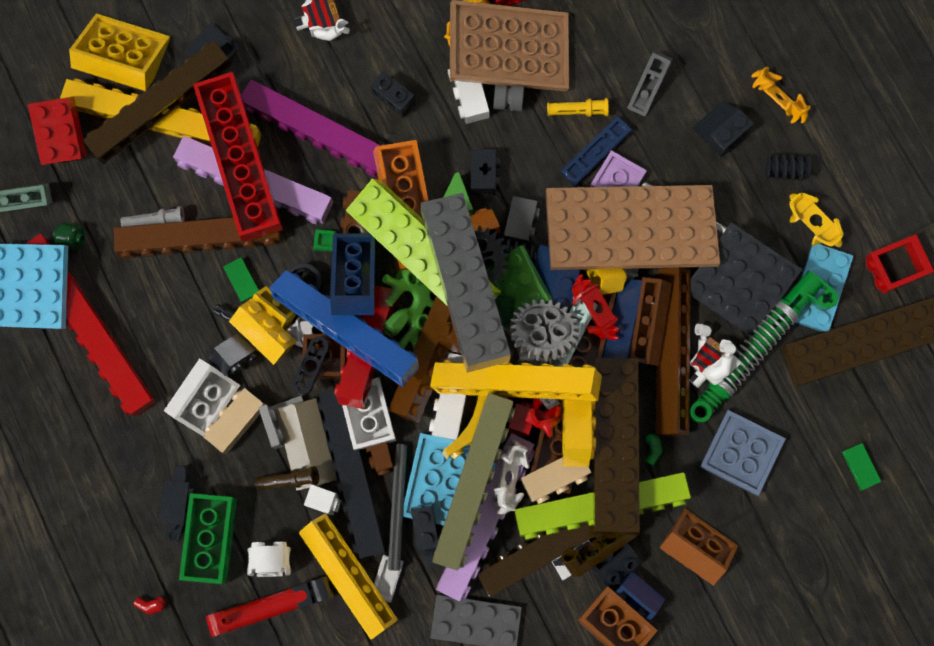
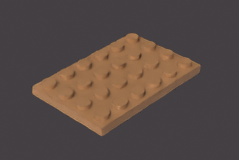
[450,0,569,91]

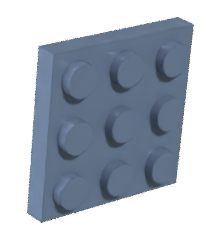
[700,410,786,496]

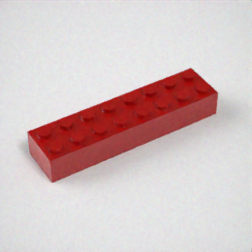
[193,72,283,242]

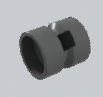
[494,85,524,112]

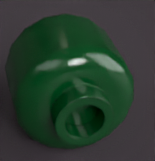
[53,222,86,251]

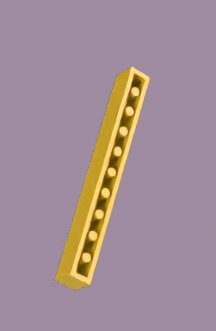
[60,79,262,147]

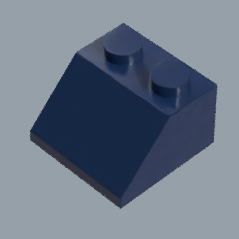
[614,571,665,622]

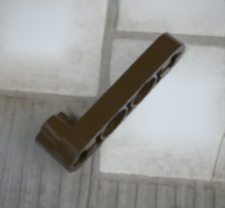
[561,532,640,577]

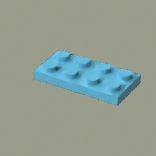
[791,244,853,333]

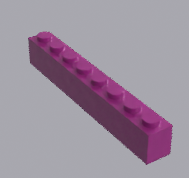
[242,79,380,177]

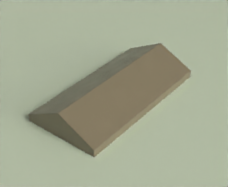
[275,398,337,491]

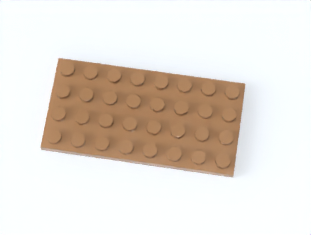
[545,185,720,270]

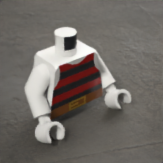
[294,0,350,41]
[689,324,741,388]

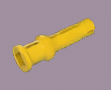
[547,98,608,117]

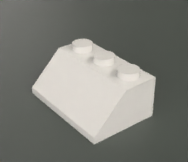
[164,358,240,437]
[342,377,396,450]

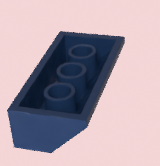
[534,245,580,326]
[603,279,644,372]

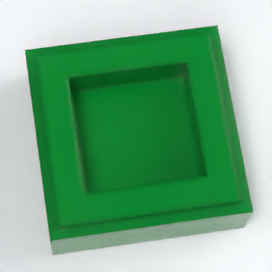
[313,229,337,252]

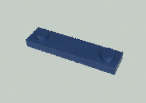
[560,116,632,187]

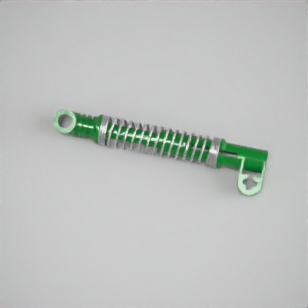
[689,271,838,423]

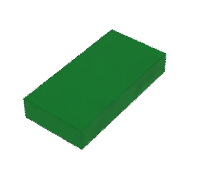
[223,257,259,303]
[842,443,881,491]

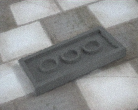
[430,595,522,646]

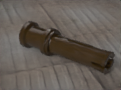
[255,466,319,491]

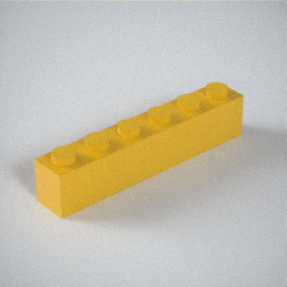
[299,513,398,640]

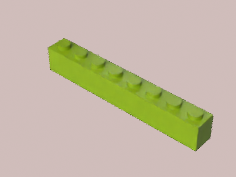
[515,473,691,540]

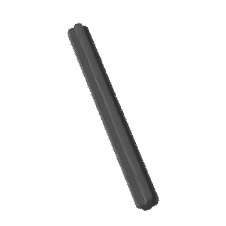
[388,444,407,571]

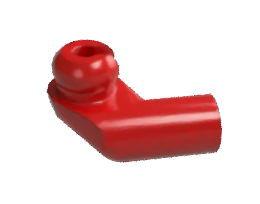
[133,596,166,615]

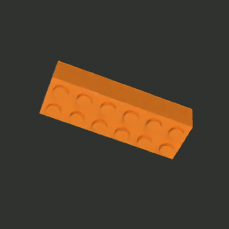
[373,140,428,272]

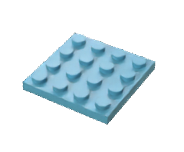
[0,244,68,329]
[403,433,502,526]

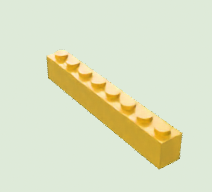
[430,360,602,401]

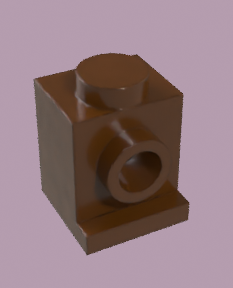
[366,442,394,476]

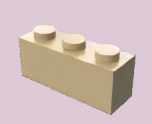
[204,388,265,455]
[521,458,591,504]

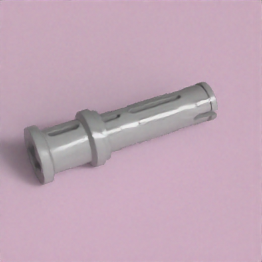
[121,206,185,227]

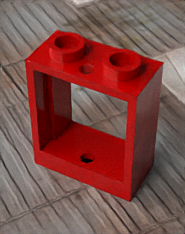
[865,234,934,294]

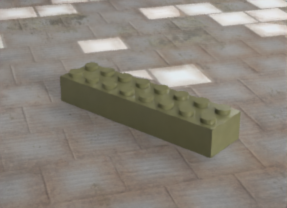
[432,393,515,571]

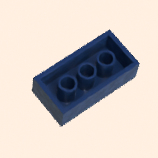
[330,234,376,315]

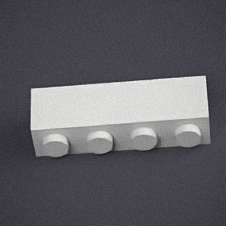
[429,353,467,441]

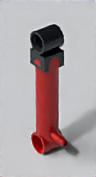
[205,576,335,637]

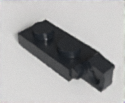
[410,504,439,566]

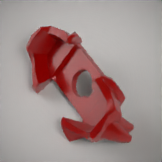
[572,274,619,340]
[525,398,562,437]

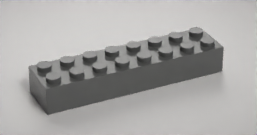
[421,193,511,373]

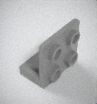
[258,396,304,449]

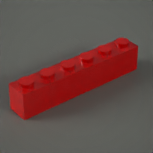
[334,286,398,409]

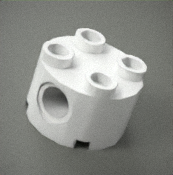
[247,542,291,577]

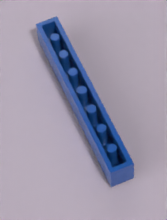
[270,270,419,387]

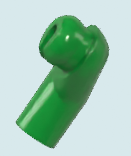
[645,433,663,466]

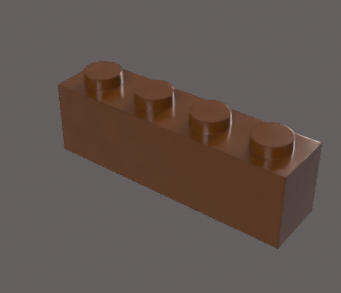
[630,277,672,366]

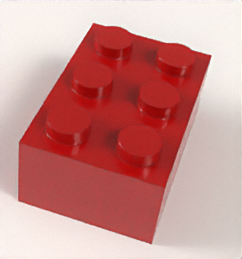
[28,96,87,165]

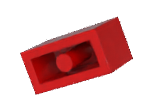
[508,402,535,438]

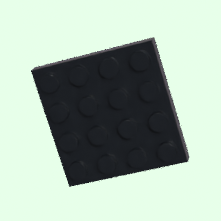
[690,221,802,335]

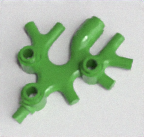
[382,269,434,350]

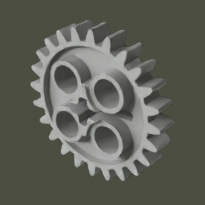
[509,299,579,361]

